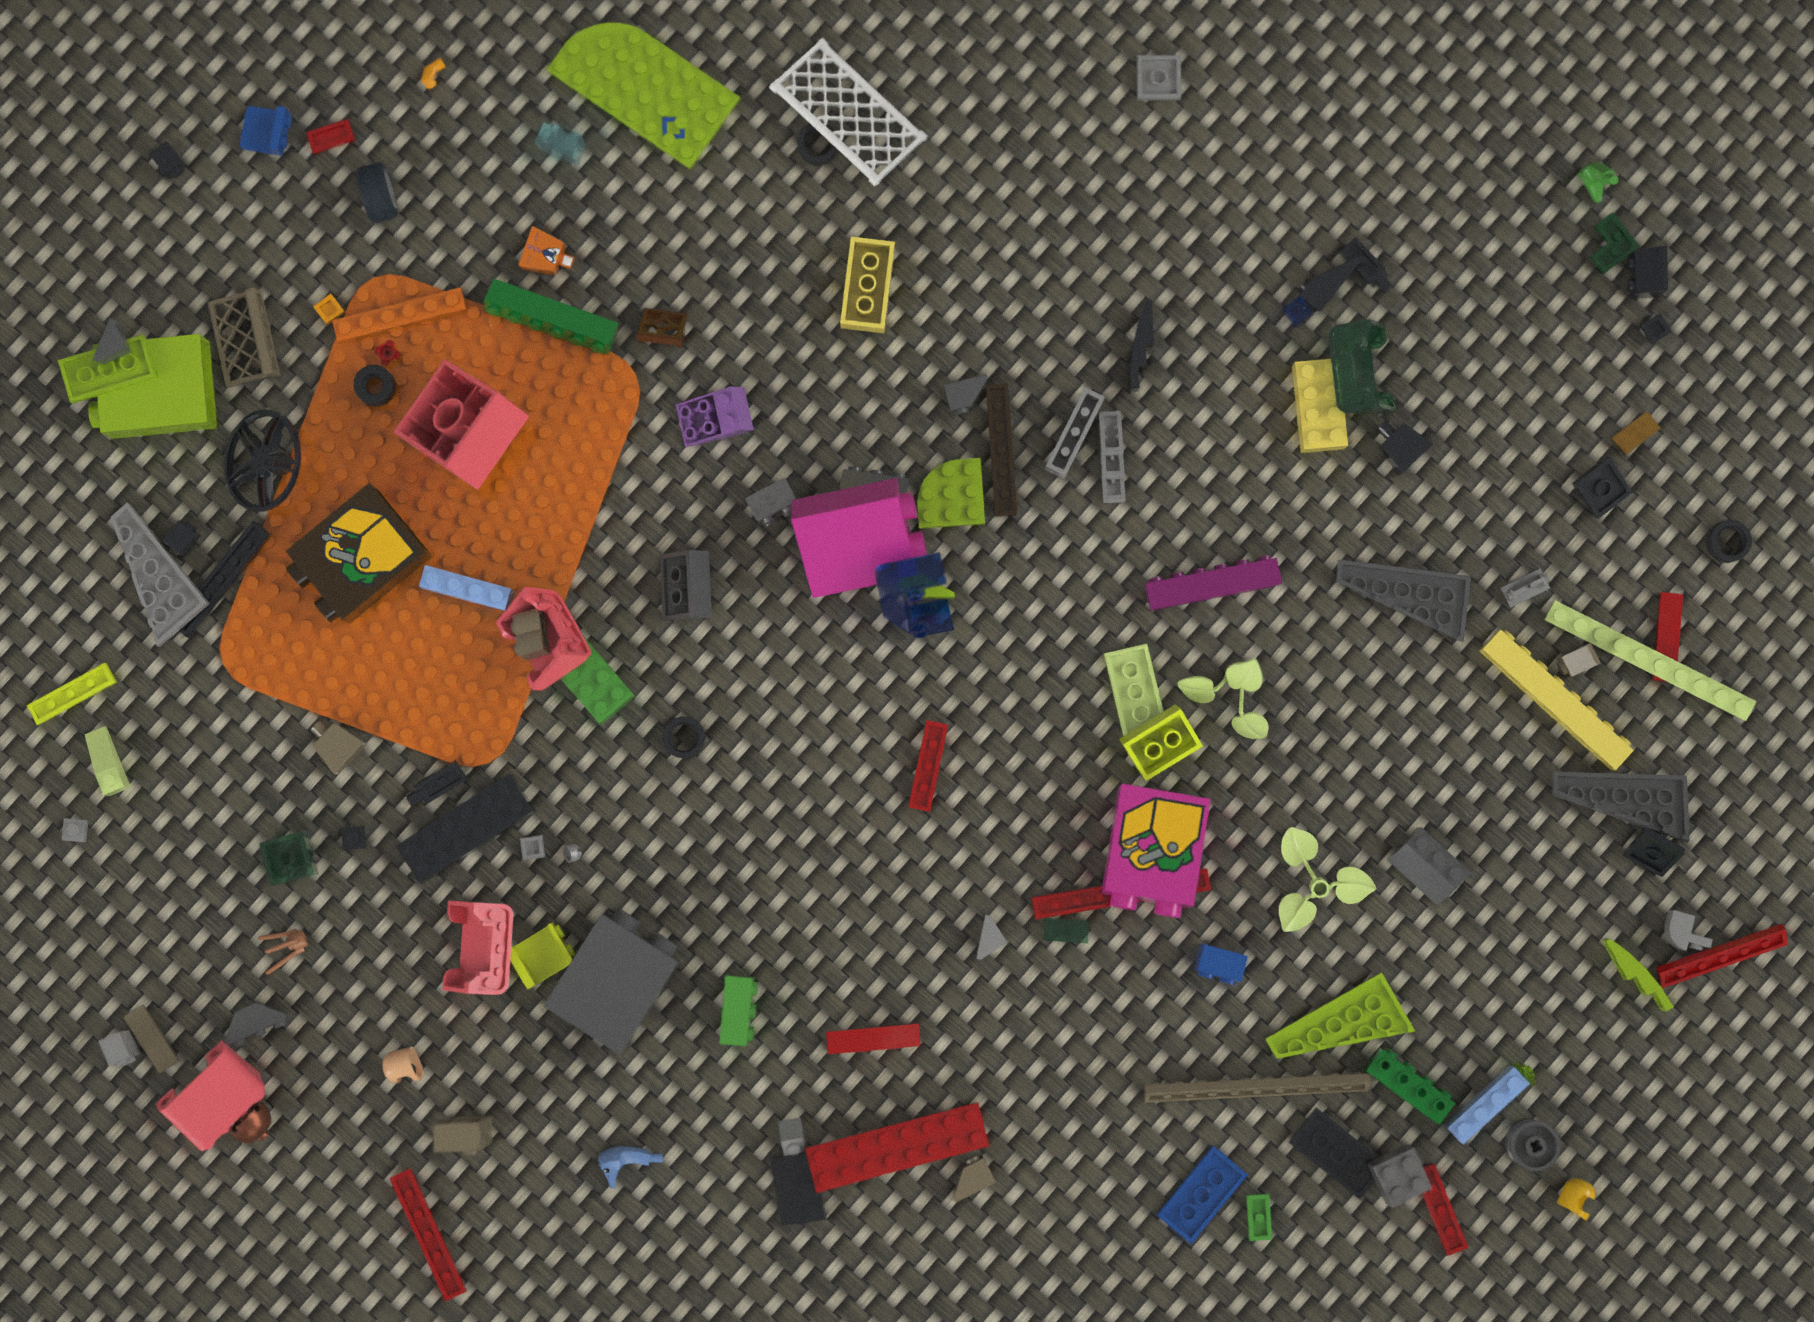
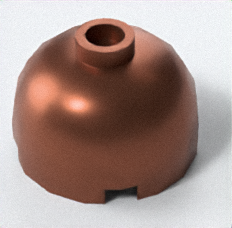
[227,1100,272,1144]

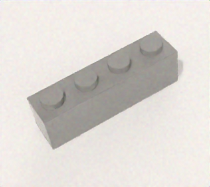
[1045,387,1105,479]

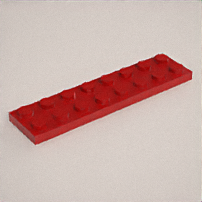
[805,1102,989,1193]

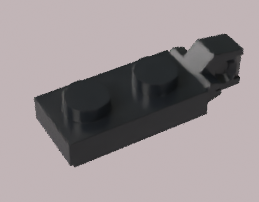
[1339,237,1392,293]
[406,760,468,806]

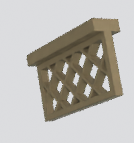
[208,288,280,388]

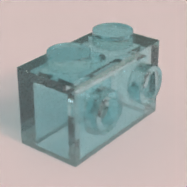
[535,122,587,166]

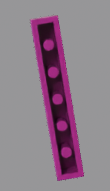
[1144,555,1282,611]

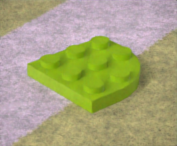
[917,458,985,529]

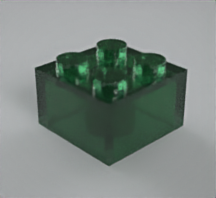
[259,831,319,886]

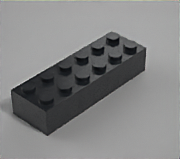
[396,773,536,884]

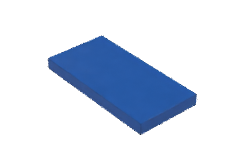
[1156,1145,1248,1244]

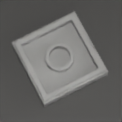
[1137,55,1181,100]

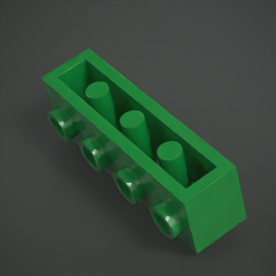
[1363,1048,1455,1125]

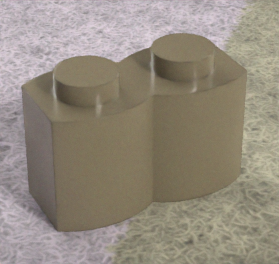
[511,608,550,661]

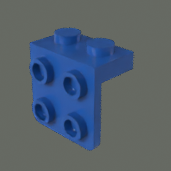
[240,106,292,156]

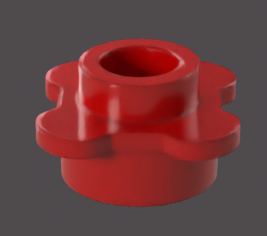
[374,340,401,366]

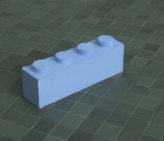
[419,565,514,611]
[1444,1065,1529,1144]

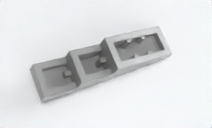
[1099,411,1126,503]

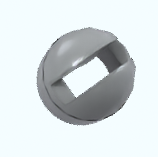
[563,844,582,863]

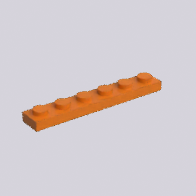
[332,287,467,343]

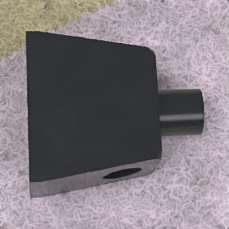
[1377,421,1433,476]

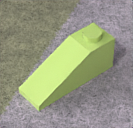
[85,726,131,796]

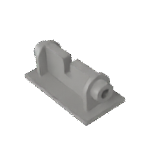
[1501,569,1550,608]

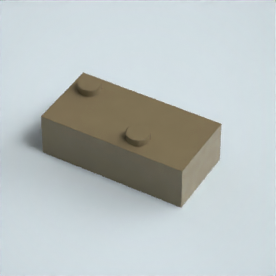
[433,1115,493,1155]

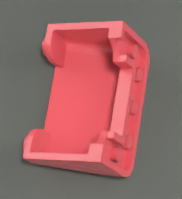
[496,587,592,690]
[442,901,513,995]

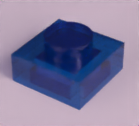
[1282,296,1313,327]

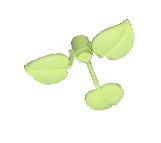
[1177,658,1269,739]
[1278,827,1376,932]

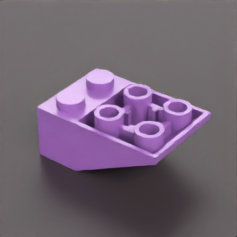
[676,387,754,447]

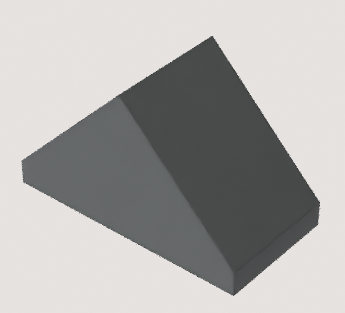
[93,318,132,365]

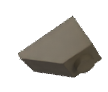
[1557,643,1601,678]
[953,1155,996,1203]

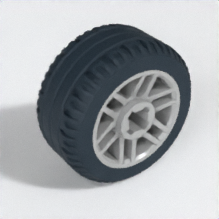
[356,162,398,223]

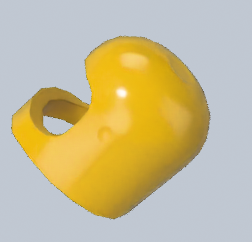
[1557,1178,1596,1221]

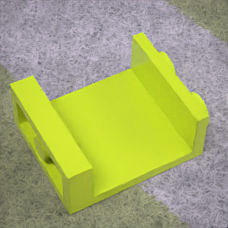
[510,923,576,990]

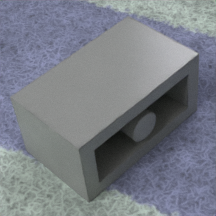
[99,1029,141,1068]

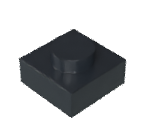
[1640,314,1672,345]
[341,826,366,850]

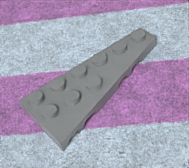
[111,503,210,647]

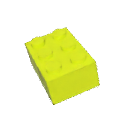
[1119,704,1203,781]

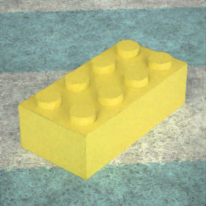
[840,237,895,333]
[1292,358,1348,453]

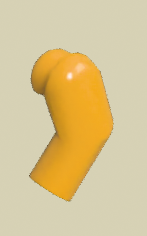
[421,58,446,89]

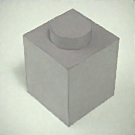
[778,1118,806,1157]

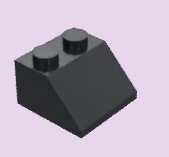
[1627,246,1668,298]

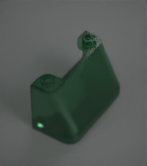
[1329,319,1396,414]

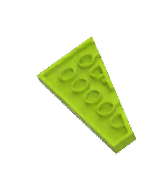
[1264,972,1415,1059]

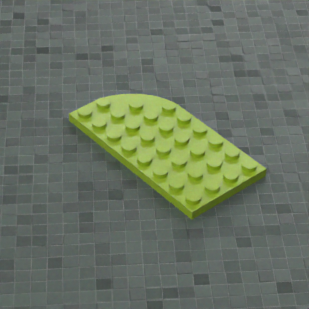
[546,23,740,170]

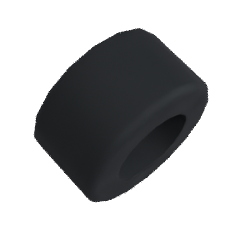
[354,365,396,406]

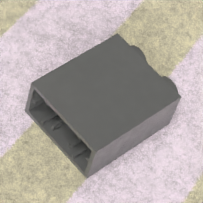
[543,908,681,1055]

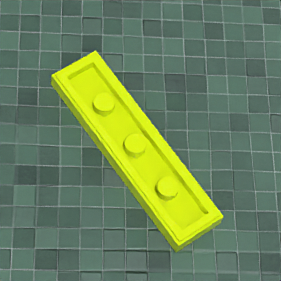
[26,663,117,725]

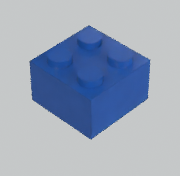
[1194,943,1248,985]

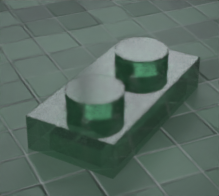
[1043,918,1089,944]

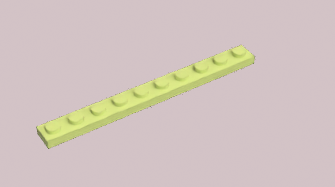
[1544,600,1757,721]

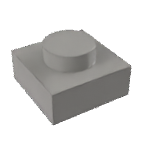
[62,818,88,842]

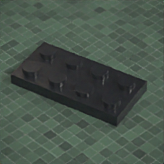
[1288,1107,1378,1199]

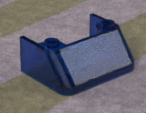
[875,552,954,638]

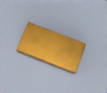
[1611,411,1661,456]

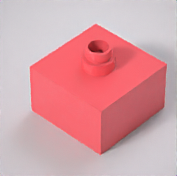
[394,359,529,490]

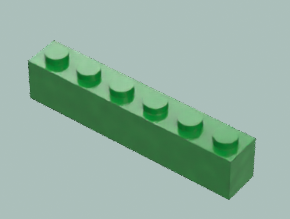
[484,279,618,355]

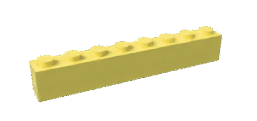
[1479,630,1634,771]

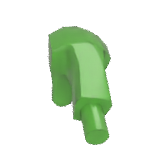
[1577,162,1618,203]

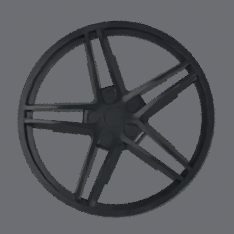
[224,409,301,512]

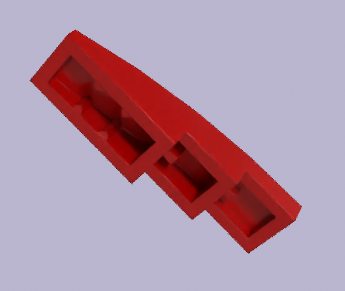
[826,1023,920,1054]

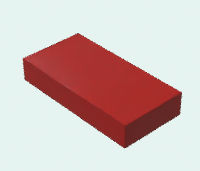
[306,119,356,154]

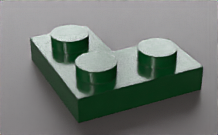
[1590,212,1640,275]

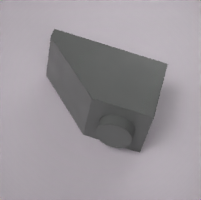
[944,374,988,416]

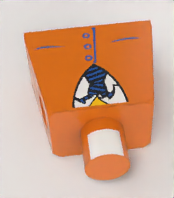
[518,226,575,275]

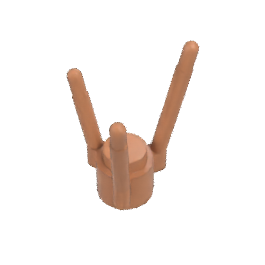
[258,929,308,975]

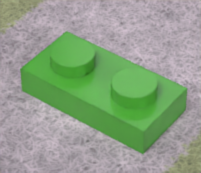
[1246,1193,1272,1241]

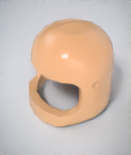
[382,1047,423,1083]

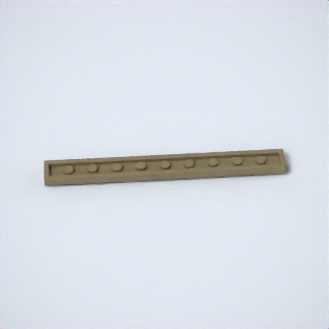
[1144,1072,1371,1103]

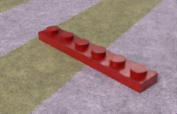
[1656,924,1788,989]
[389,1168,467,1302]

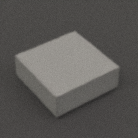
[520,835,546,860]

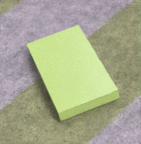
[1104,644,1164,736]

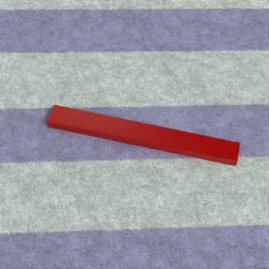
[1031,868,1211,919]

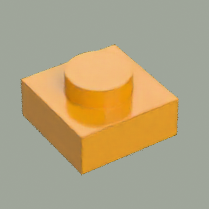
[313,294,345,325]

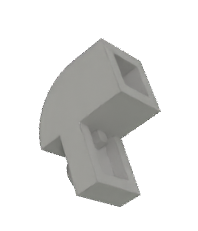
[1664,910,1713,951]

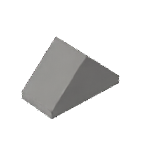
[976,915,1007,960]

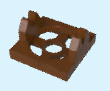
[637,308,688,349]

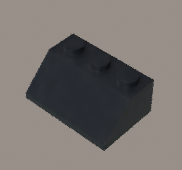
[770,1153,826,1225]

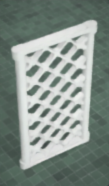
[769,38,927,187]

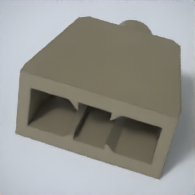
[311,721,367,775]

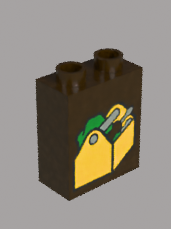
[286,483,432,623]

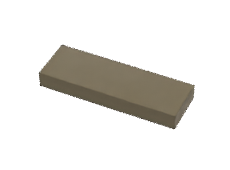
[123,1005,180,1074]

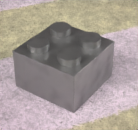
[745,478,796,528]
[1367,1144,1432,1208]

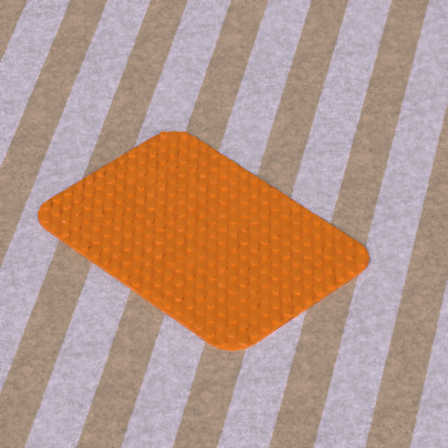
[220,274,640,767]

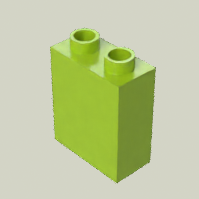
[88,334,217,439]

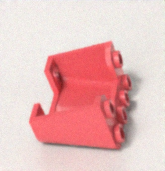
[156,1040,265,1151]

